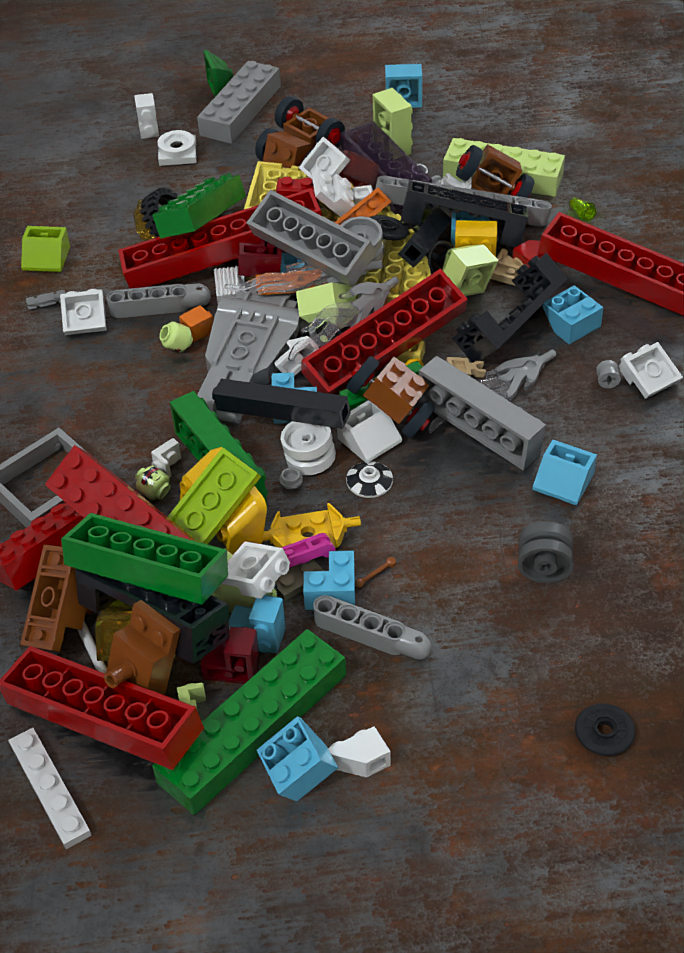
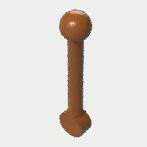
[355,557,396,588]

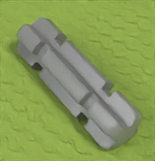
[26,290,66,310]

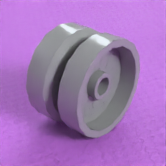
[340,216,384,262]

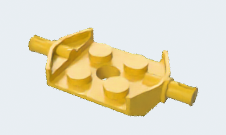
[262,503,361,548]

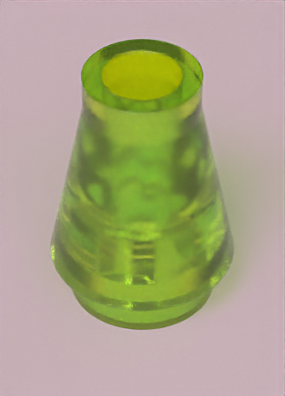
[569,197,597,221]

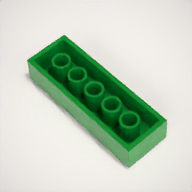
[152,173,246,239]
[170,391,268,505]
[61,513,228,604]

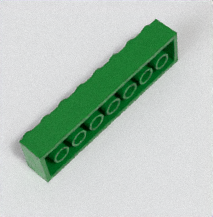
[152,629,346,815]

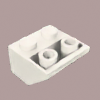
[337,400,402,463]

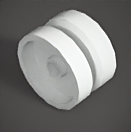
[280,422,336,475]

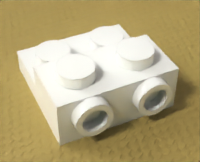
[299,137,350,180]
[312,167,356,217]
[60,289,107,335]
[618,342,683,399]
[222,541,290,599]

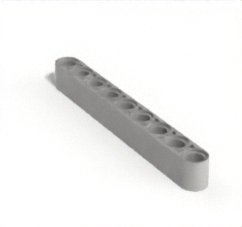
[376,176,552,226]

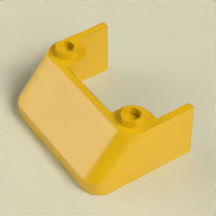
[180,447,267,555]

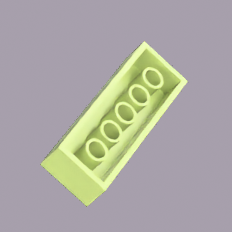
[443,138,565,197]

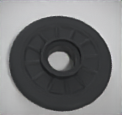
[370,215,409,241]
[575,703,635,756]

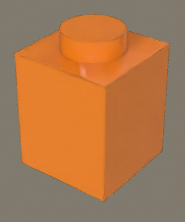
[179,305,214,343]

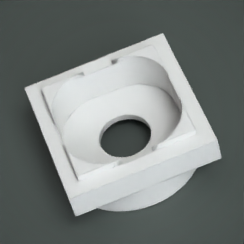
[158,130,196,166]

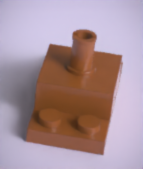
[20,545,94,652]
[104,600,180,695]

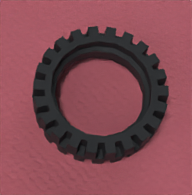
[140,187,178,238]

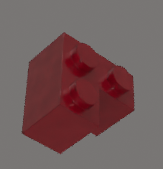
[238,238,282,277]
[201,626,260,684]

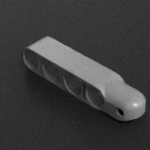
[106,283,211,318]
[313,595,432,660]

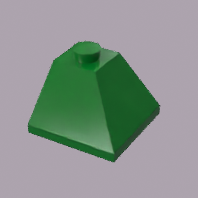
[203,50,233,97]

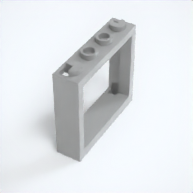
[0,428,87,528]

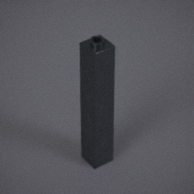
[398,208,452,268]
[212,378,351,429]

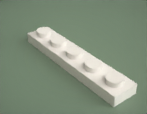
[8,728,92,849]

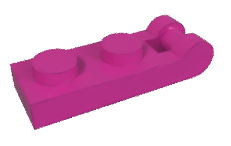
[282,533,336,568]

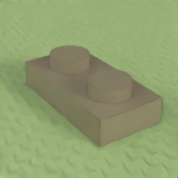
[275,559,324,602]

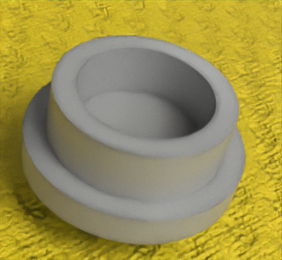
[279,467,303,489]

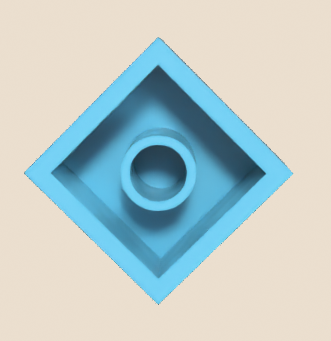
[385,64,422,108]

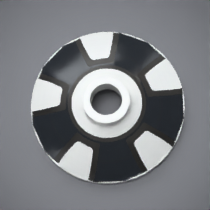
[346,461,393,498]

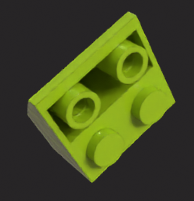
[21,226,70,272]

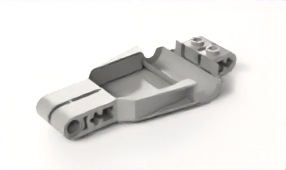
[197,277,302,424]

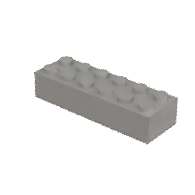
[197,61,281,144]
[246,190,376,287]
[418,356,546,471]

